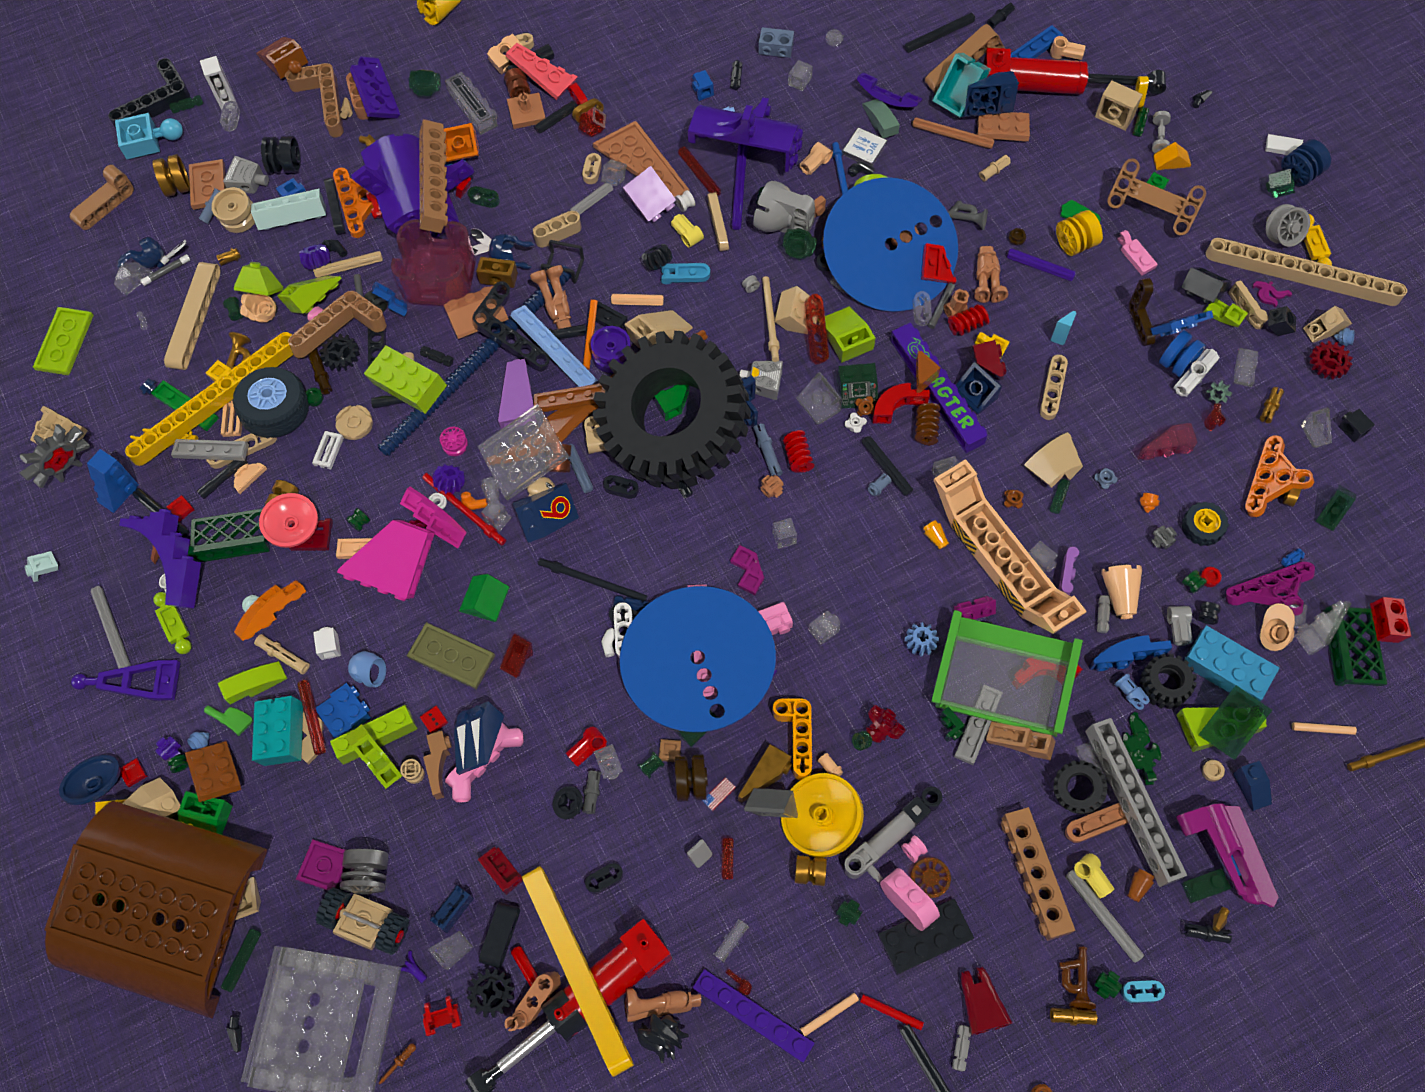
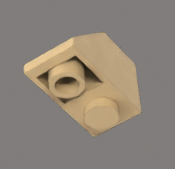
[1303,306,1352,343]

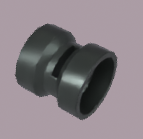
[364,291,388,312]

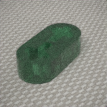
[467,186,500,208]

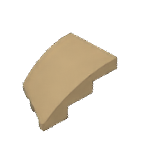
[30,406,88,445]
[1024,432,1083,488]

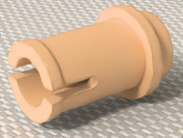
[818,753,843,777]

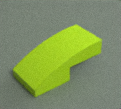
[1204,300,1248,327]

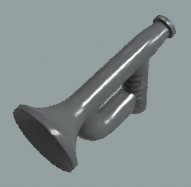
[947,201,988,230]

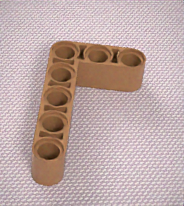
[925,24,1005,94]
[285,63,344,137]
[288,291,387,358]

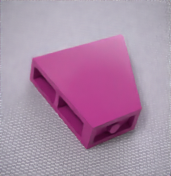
[337,520,435,601]

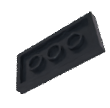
[878,899,974,975]

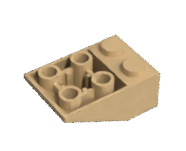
[625,310,693,349]

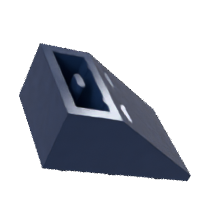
[964,71,1019,117]

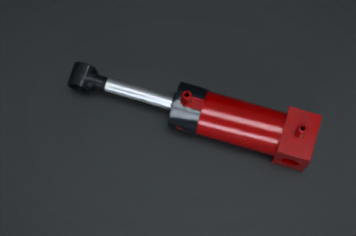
[465,918,672,1092]

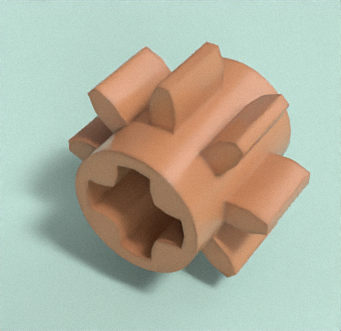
[760,475,784,498]

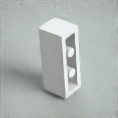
[200,56,237,110]

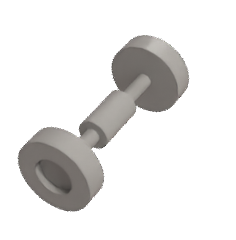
[1152,111,1171,153]

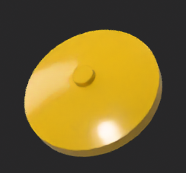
[781,773,864,858]

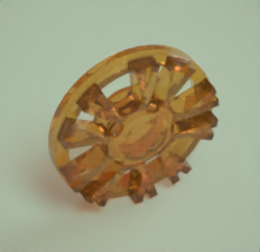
[911,858,951,898]

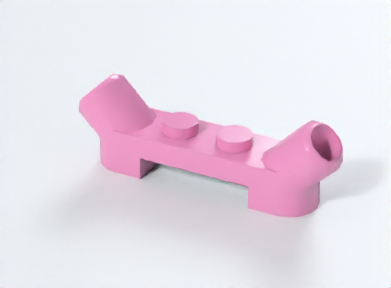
[445,723,523,803]

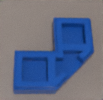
[372,282,407,316]

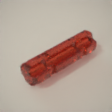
[722,838,734,880]

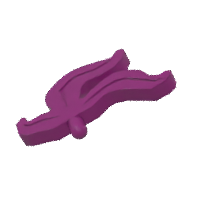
[1252,281,1292,307]

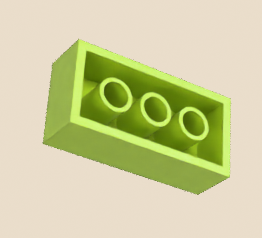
[364,345,447,414]

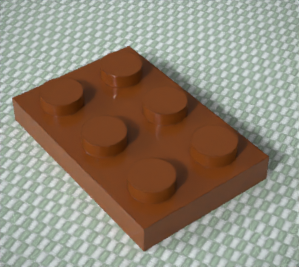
[185,741,241,802]

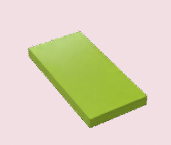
[33,307,94,375]

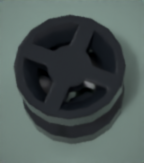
[1198,602,1221,625]

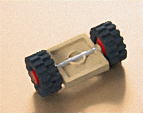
[316,887,409,955]

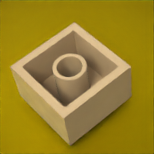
[1095,81,1143,131]

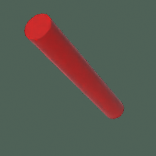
[860,994,924,1031]

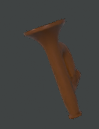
[1059,947,1096,1010]

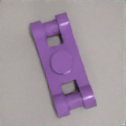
[1058,547,1079,595]

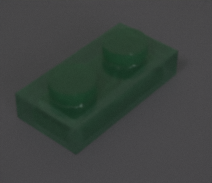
[1181,868,1232,904]

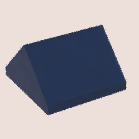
[956,362,1002,414]

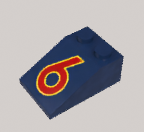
[513,483,579,543]

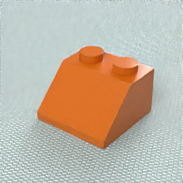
[444,123,479,162]

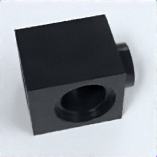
[1268,306,1297,336]
[1338,409,1375,443]

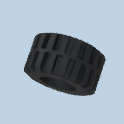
[1139,654,1197,709]
[1053,760,1107,814]

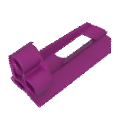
[1176,804,1279,908]

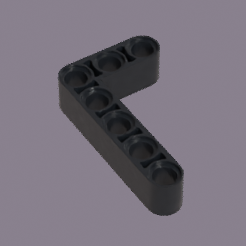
[108,58,190,129]
[473,281,550,372]

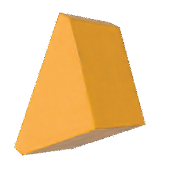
[1153,142,1191,170]

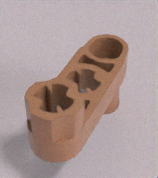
[505,971,561,1031]

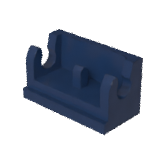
[430,885,474,933]

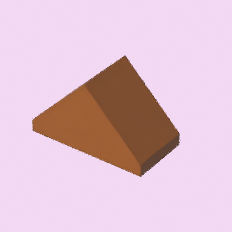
[916,351,941,393]

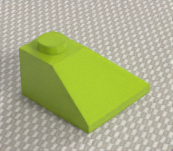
[234,262,283,296]

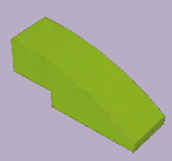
[218,661,287,704]

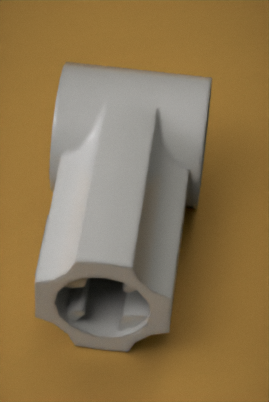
[1167,606,1192,646]

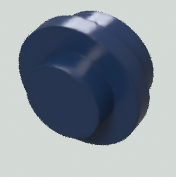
[139,378,157,395]

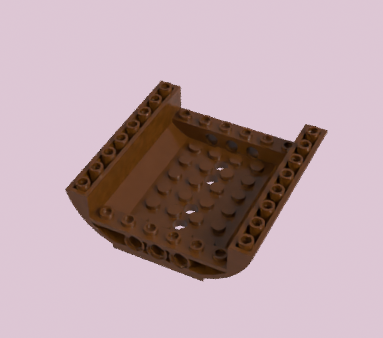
[44,801,268,1018]

